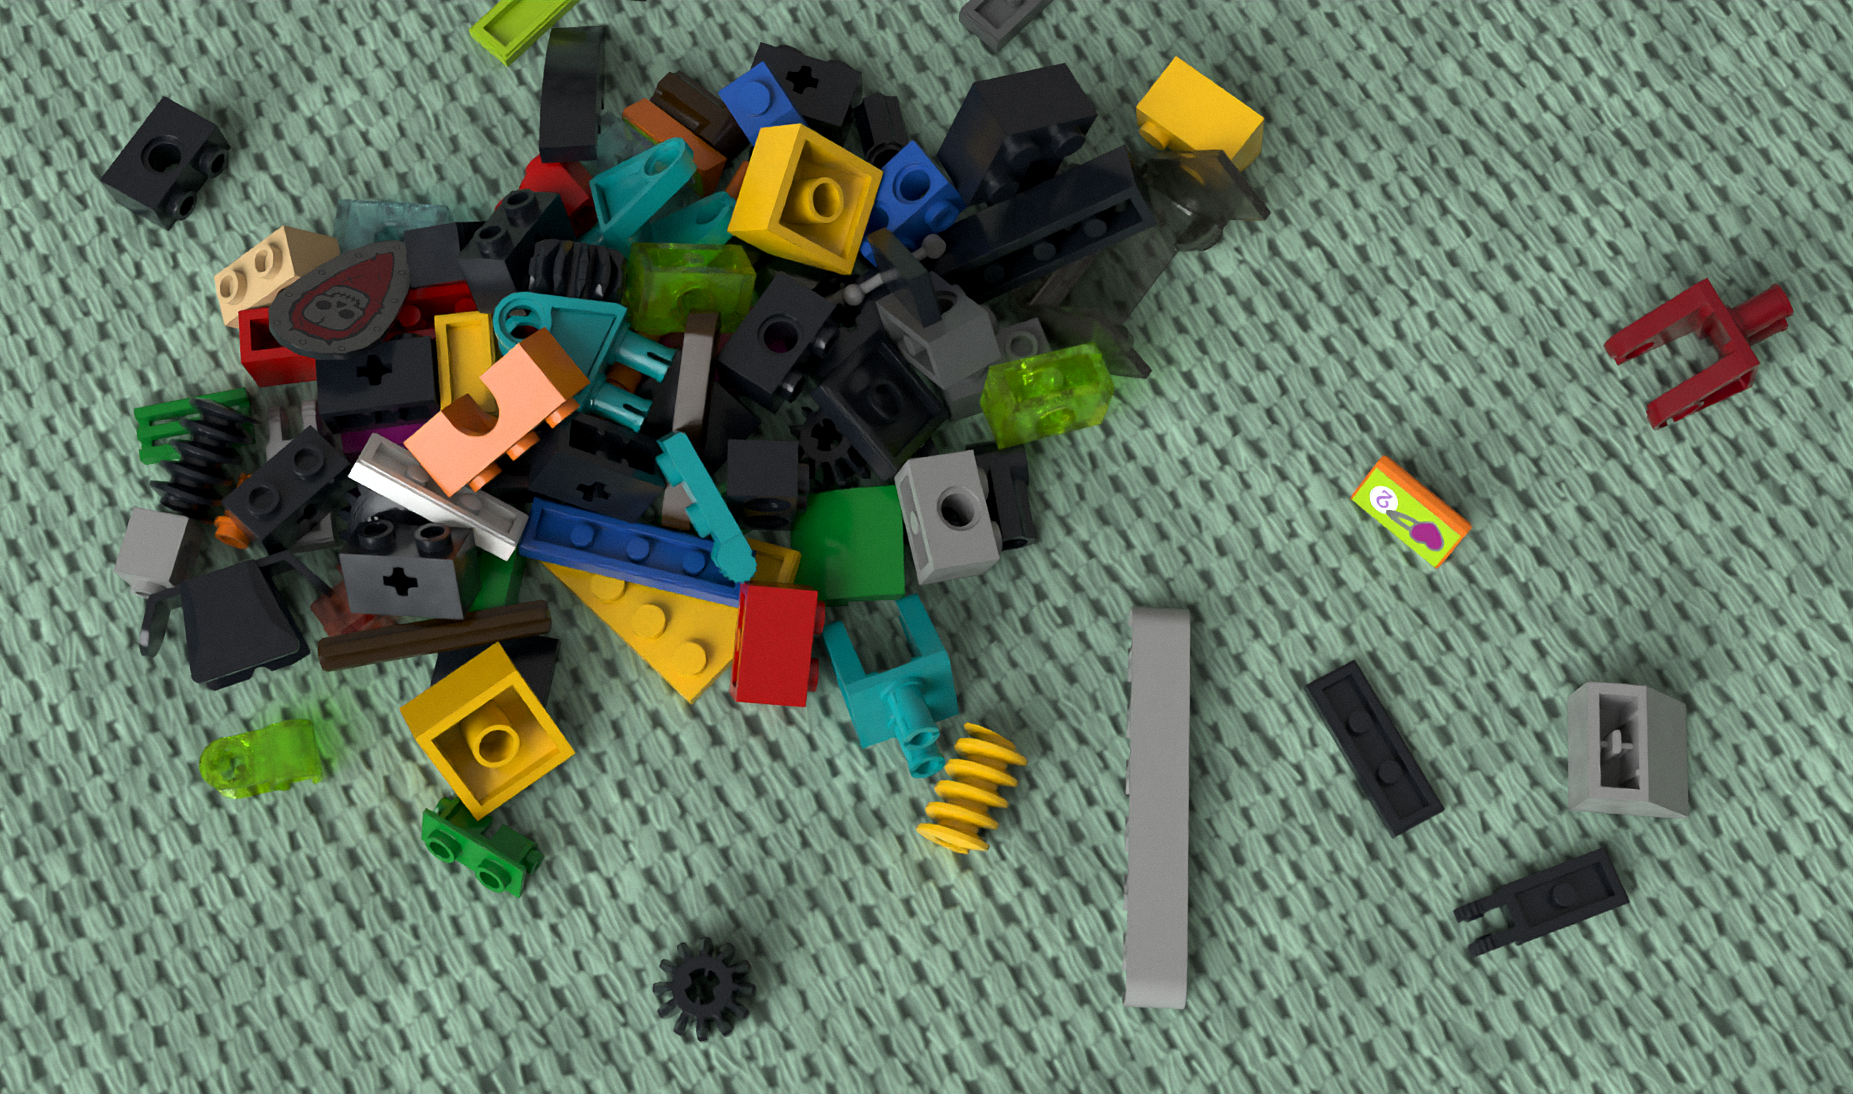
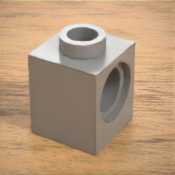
[113,507,205,599]

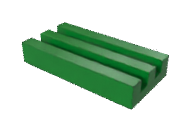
[134,387,256,465]

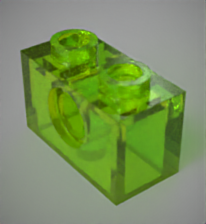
[622,242,756,335]
[979,342,1115,449]

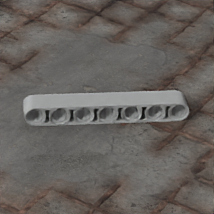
[1122,606,1190,1009]

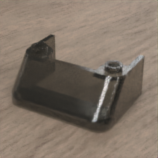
[1007,150,1271,379]

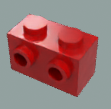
[729,580,825,707]

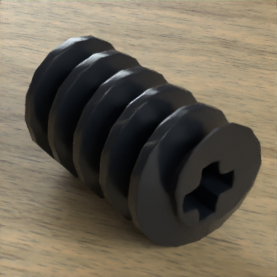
[149,397,262,525]

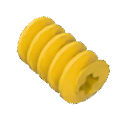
[916,722,1028,855]

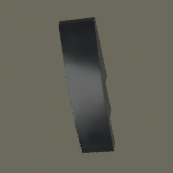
[539,25,605,163]

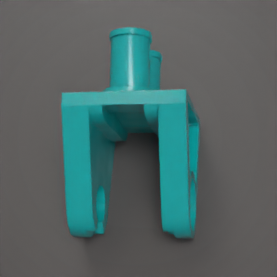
[577,137,737,301]
[493,292,677,433]
[821,593,959,778]

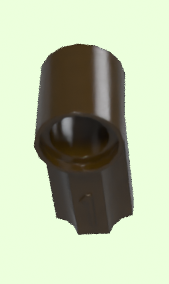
[650,70,751,170]

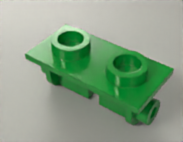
[421,796,545,898]

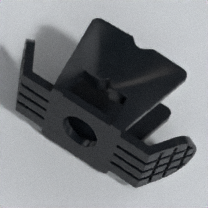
[139,550,336,691]

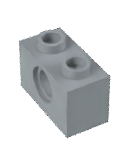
[894,450,1002,585]

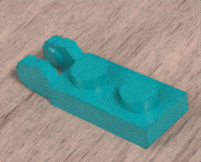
[655,431,758,584]

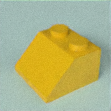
[1136,56,1264,186]
[727,123,883,275]
[399,642,576,821]

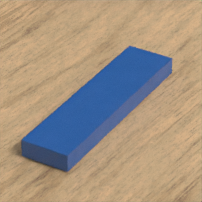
[518,497,757,608]

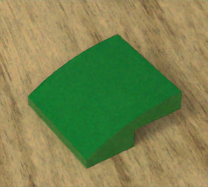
[790,485,905,607]

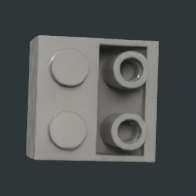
[1567,681,1689,819]

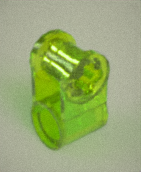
[199,719,323,799]

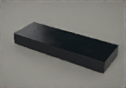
[1303,660,1445,839]

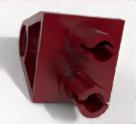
[1603,278,1794,431]

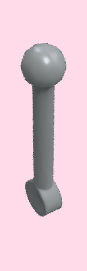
[843,234,946,306]

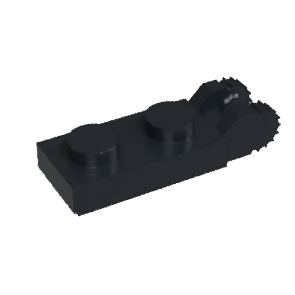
[1453,847,1630,958]

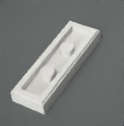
[348,433,529,561]

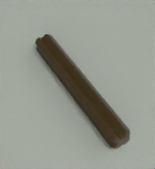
[317,600,552,672]

